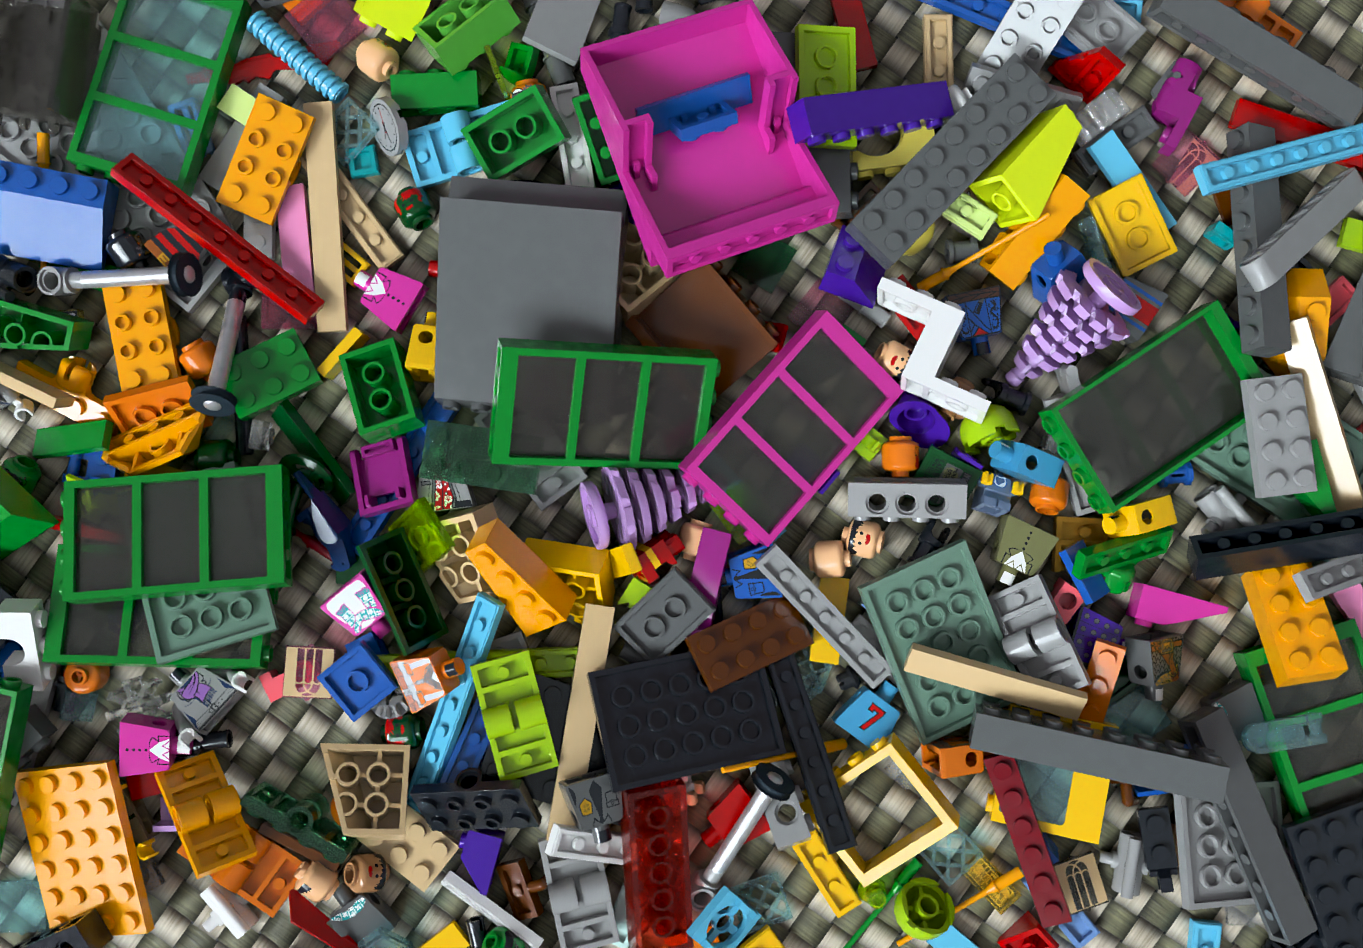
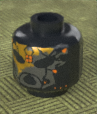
[106,227,152,269]

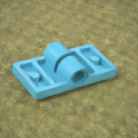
[405,100,508,189]

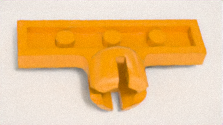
[15,356,119,438]

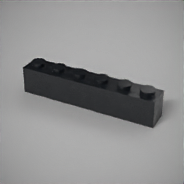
[1186,508,1363,581]

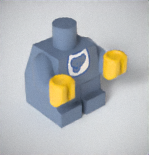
[971,468,1025,517]

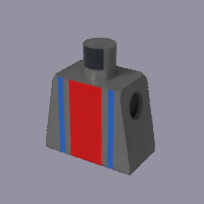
[1094,276,1169,344]

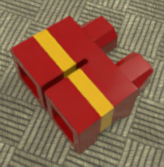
[632,530,685,584]

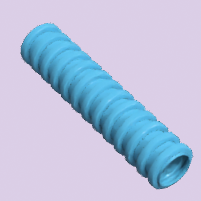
[246,10,349,104]

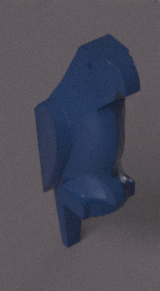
[293,470,357,572]

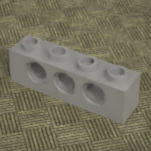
[848,476,968,523]
[749,759,815,851]

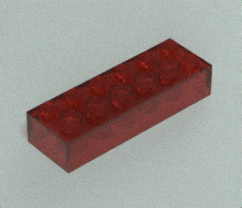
[621,778,694,948]

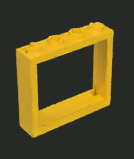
[799,732,960,887]

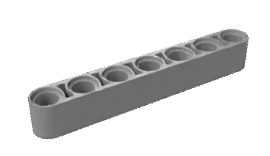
[1239,167,1363,292]

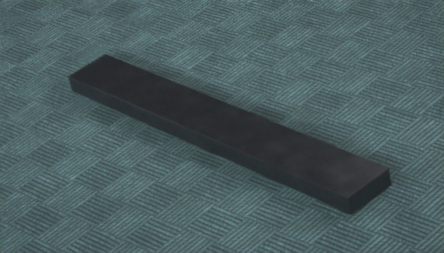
[767,654,858,855]

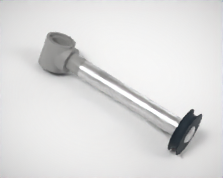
[37,252,203,297]
[687,763,795,912]

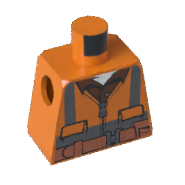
[389,647,465,714]
[921,735,993,779]

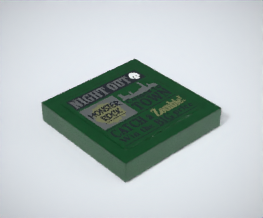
[903,444,983,507]

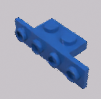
[635,72,753,142]

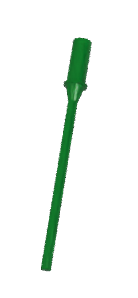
[843,857,923,948]

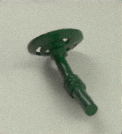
[278,454,335,538]

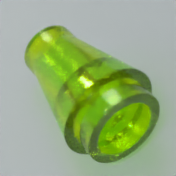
[858,878,887,909]

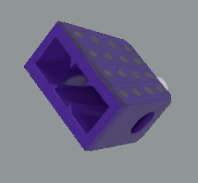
[1066,606,1126,663]

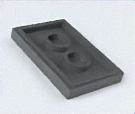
[612,566,717,661]

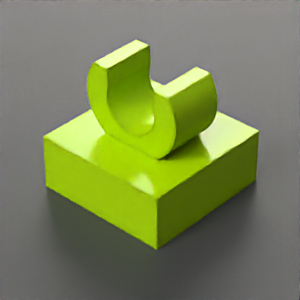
[853,427,888,462]

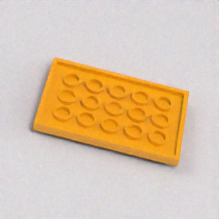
[15,759,155,936]

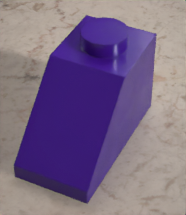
[458,829,506,896]

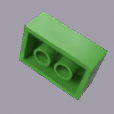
[412,0,521,76]

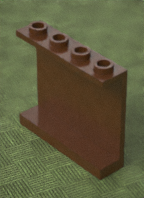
[624,261,782,407]

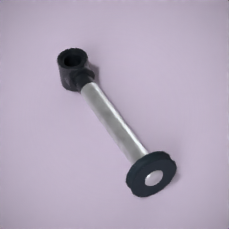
[189,267,257,417]

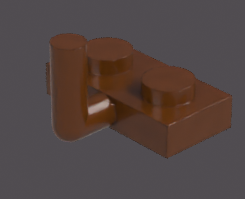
[496,857,548,921]

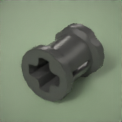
[944,237,979,265]

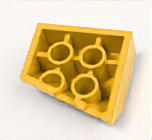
[524,537,615,624]

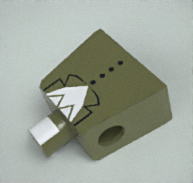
[990,514,1059,587]

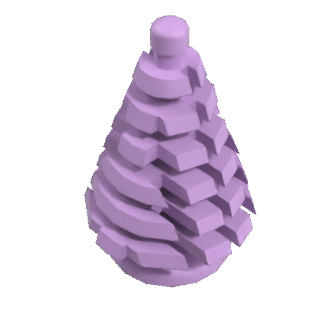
[1005,258,1142,387]
[579,467,727,550]

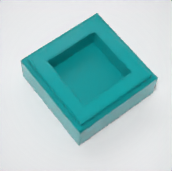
[346,144,381,179]
[1203,221,1234,251]

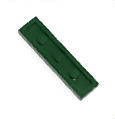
[271,399,356,506]

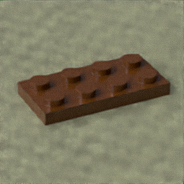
[685,594,814,693]

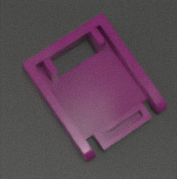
[349,436,419,518]

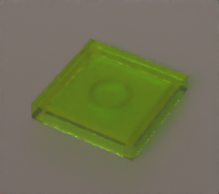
[388,497,456,573]

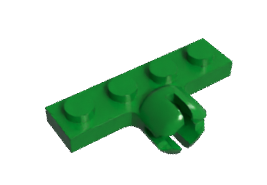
[1071,526,1174,594]

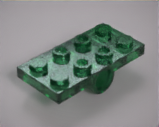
[419,420,545,495]
[240,781,361,864]

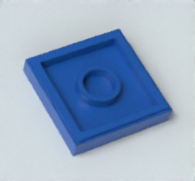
[317,639,399,722]

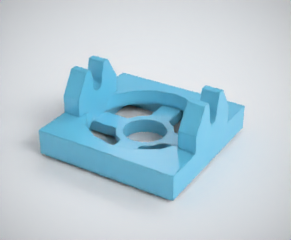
[686,885,762,948]

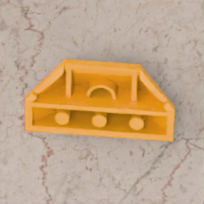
[1260,268,1331,376]
[101,403,206,476]

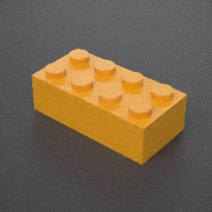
[1241,562,1349,688]

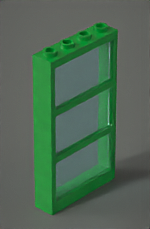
[66,0,252,197]

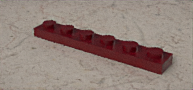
[984,754,1072,928]

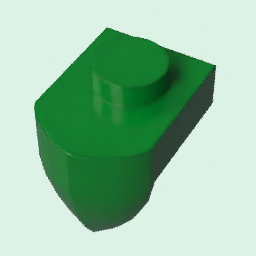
[499,41,540,86]

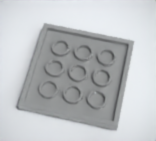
[1173,780,1285,910]

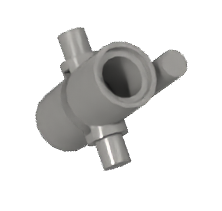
[1193,484,1258,534]
[1099,830,1149,899]

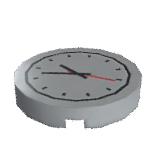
[370,96,409,157]

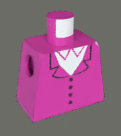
[354,267,429,335]
[119,712,193,777]

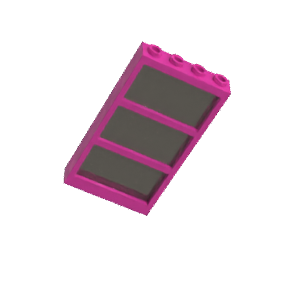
[678,310,904,547]

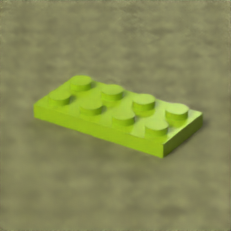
[795,24,857,150]

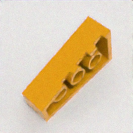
[979,173,1090,290]
[465,518,577,637]

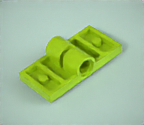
[470,649,559,780]

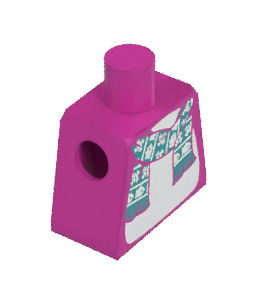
[320,568,392,639]

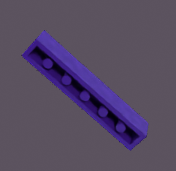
[786,80,954,147]

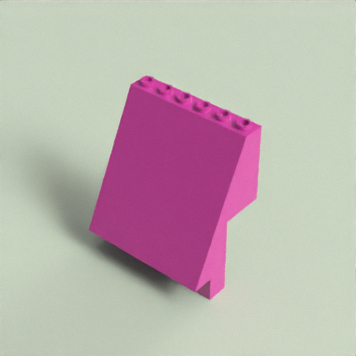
[580,0,840,278]

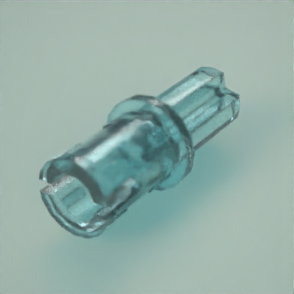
[1077,216,1113,269]

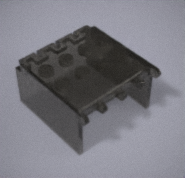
[0,0,103,135]

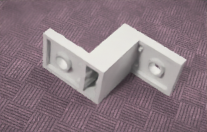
[877,277,991,424]

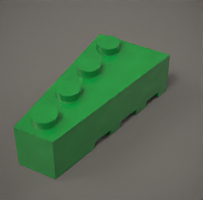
[0,298,94,351]

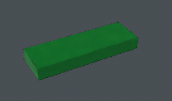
[32,419,114,459]

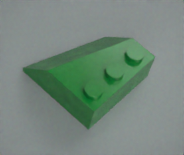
[0,466,59,559]

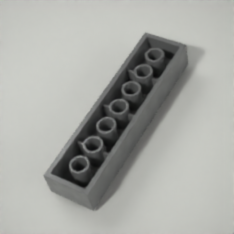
[844,53,1057,270]
[969,700,1230,805]

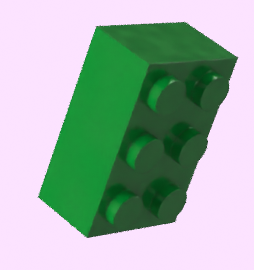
[461,84,572,180]
[226,328,324,421]
[339,337,426,444]

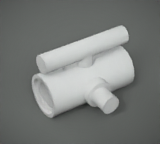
[200,881,260,939]

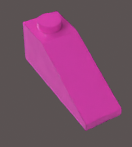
[1126,582,1229,628]

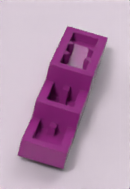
[685,527,733,639]

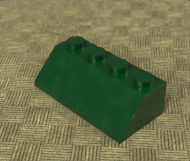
[356,526,449,656]

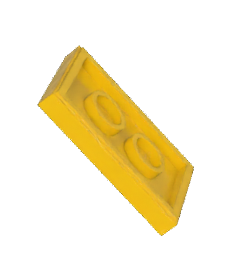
[1086,173,1178,277]

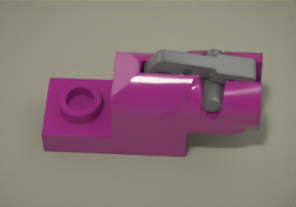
[1150,58,1203,157]

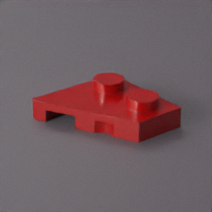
[1047,46,1126,105]

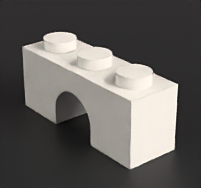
[0,598,57,691]

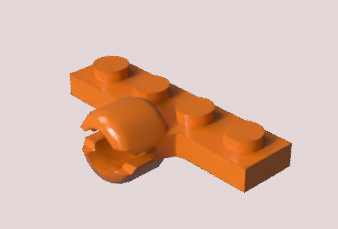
[1077,638,1127,723]

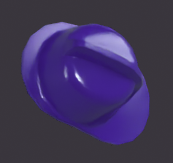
[889,391,950,448]

